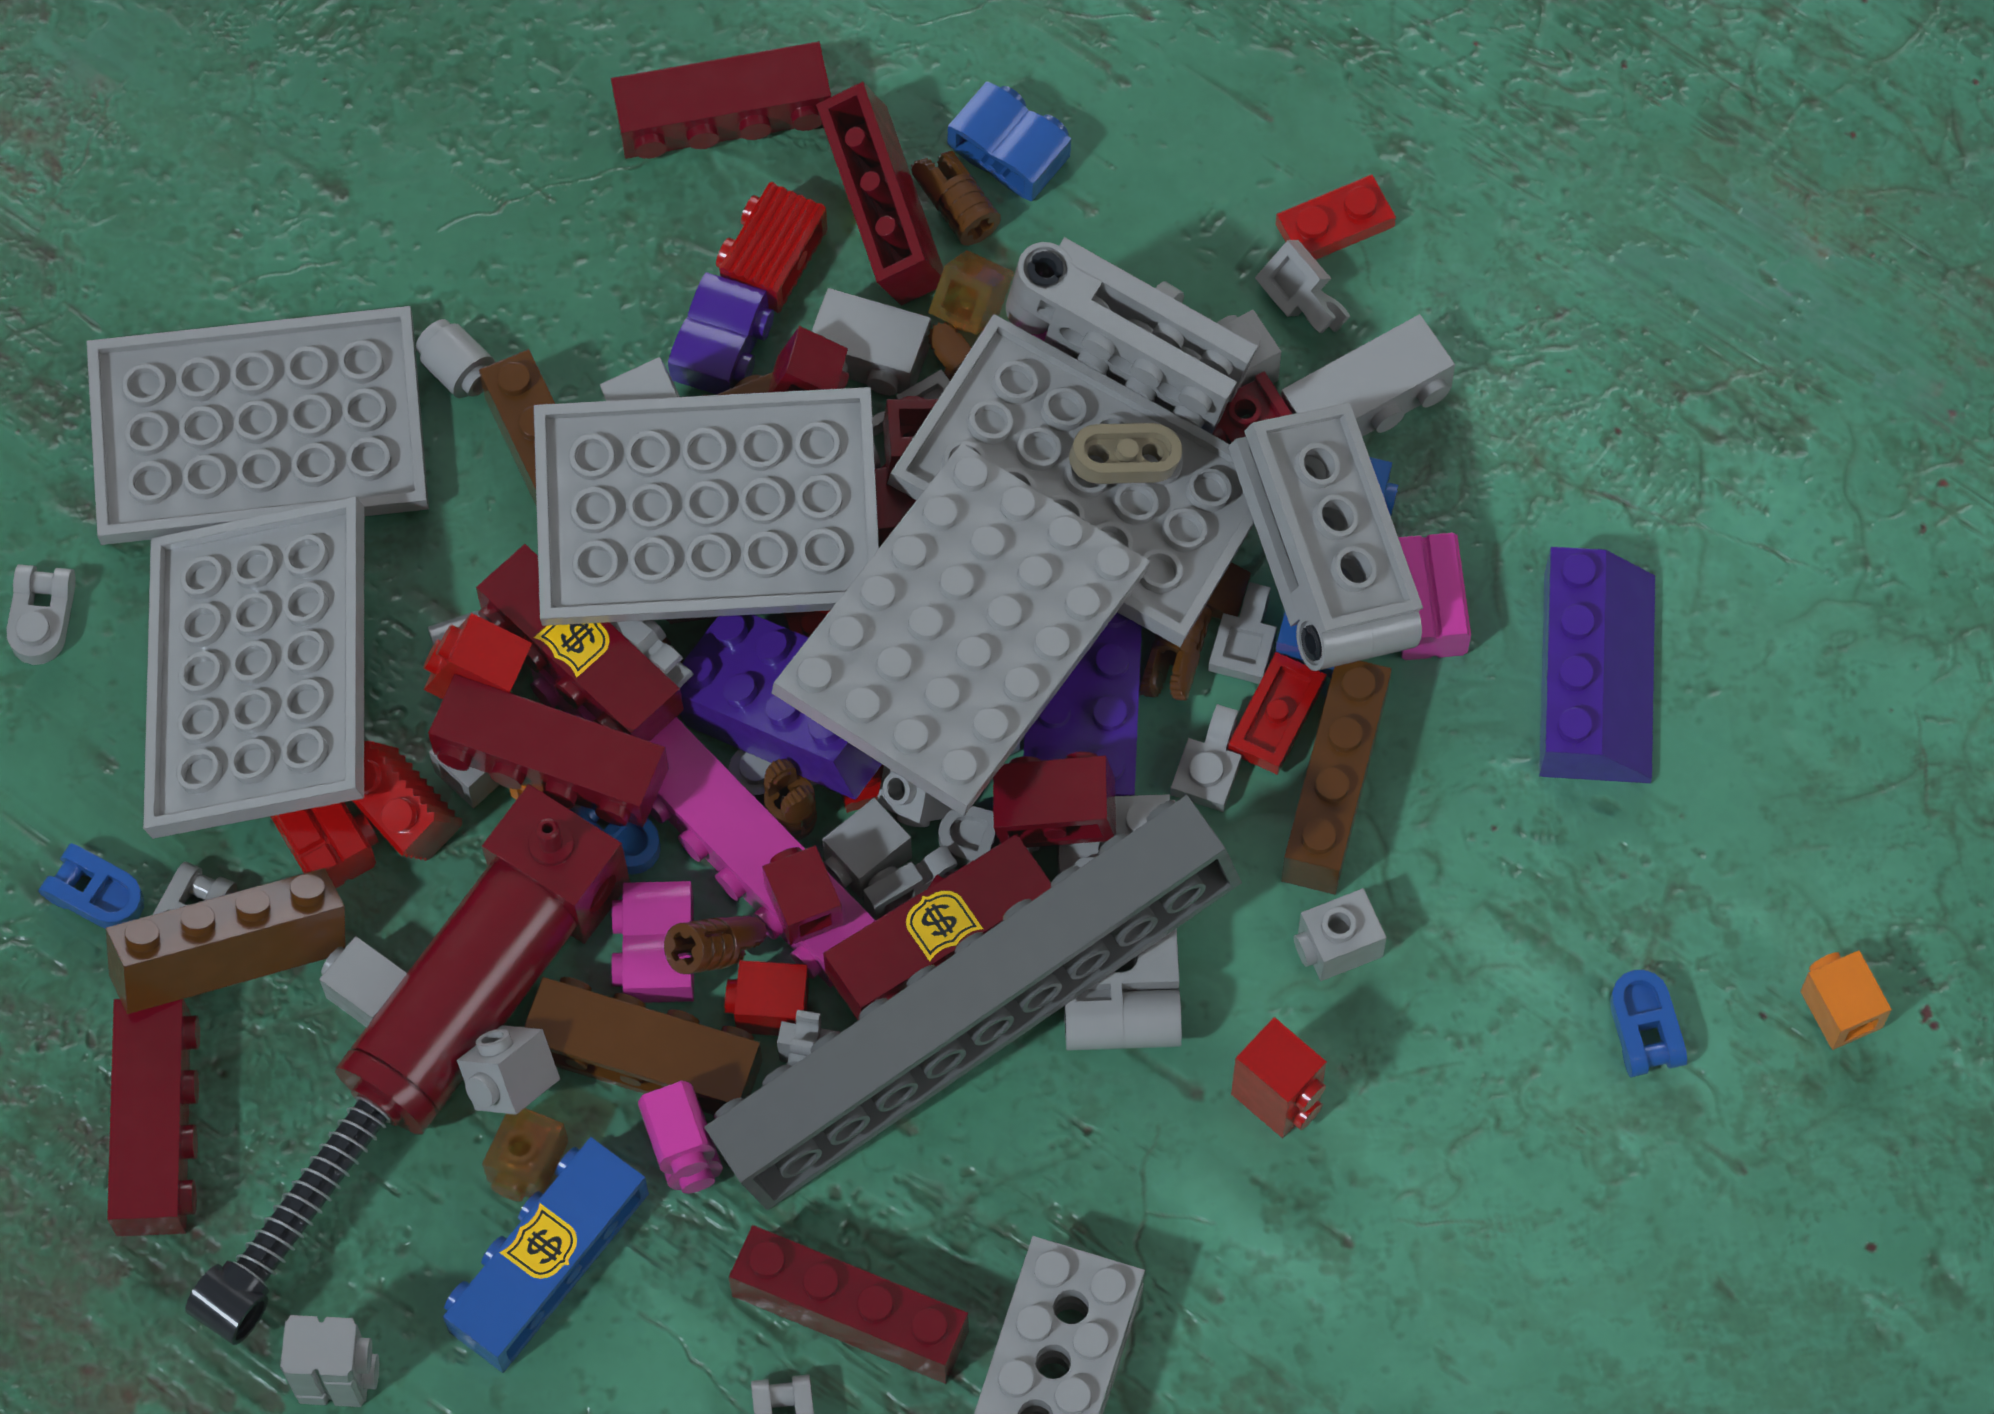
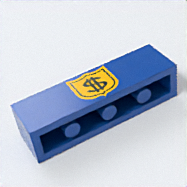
[443,1137,649,1373]

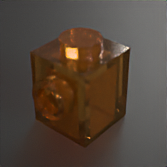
[928,250,1014,335]
[482,1108,568,1202]

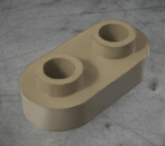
[1069,423,1182,484]

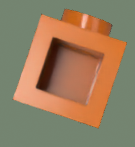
[1800,950,1892,1050]

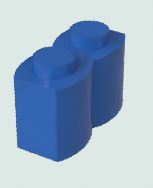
[947,82,1071,201]

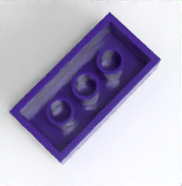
[1023,612,1142,796]
[680,615,882,800]

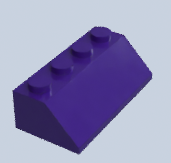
[1539,547,1655,784]

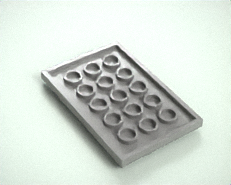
[87,306,429,545]
[887,314,1254,647]
[534,387,879,626]
[772,443,1150,816]
[143,496,364,839]

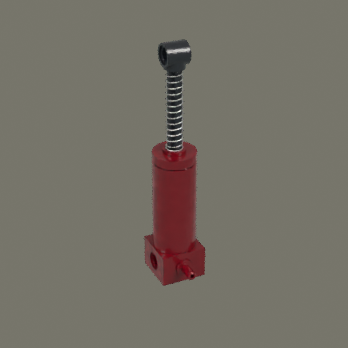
[185,784,630,1345]

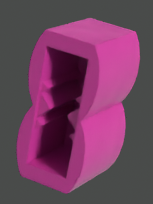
[612,881,694,1003]
[638,1081,723,1194]

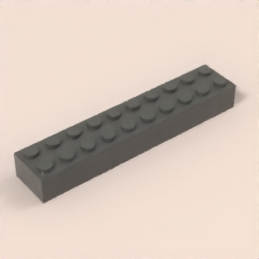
[704,795,1242,1210]

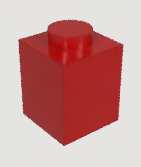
[725,960,810,1036]

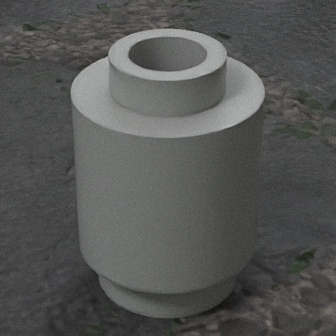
[416,319,495,398]

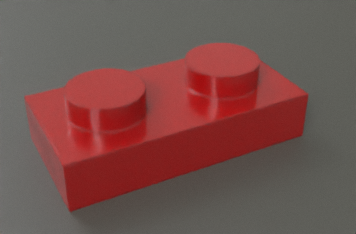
[1275,174,1396,260]
[1228,652,1326,775]

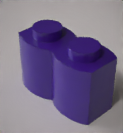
[668,272,774,394]

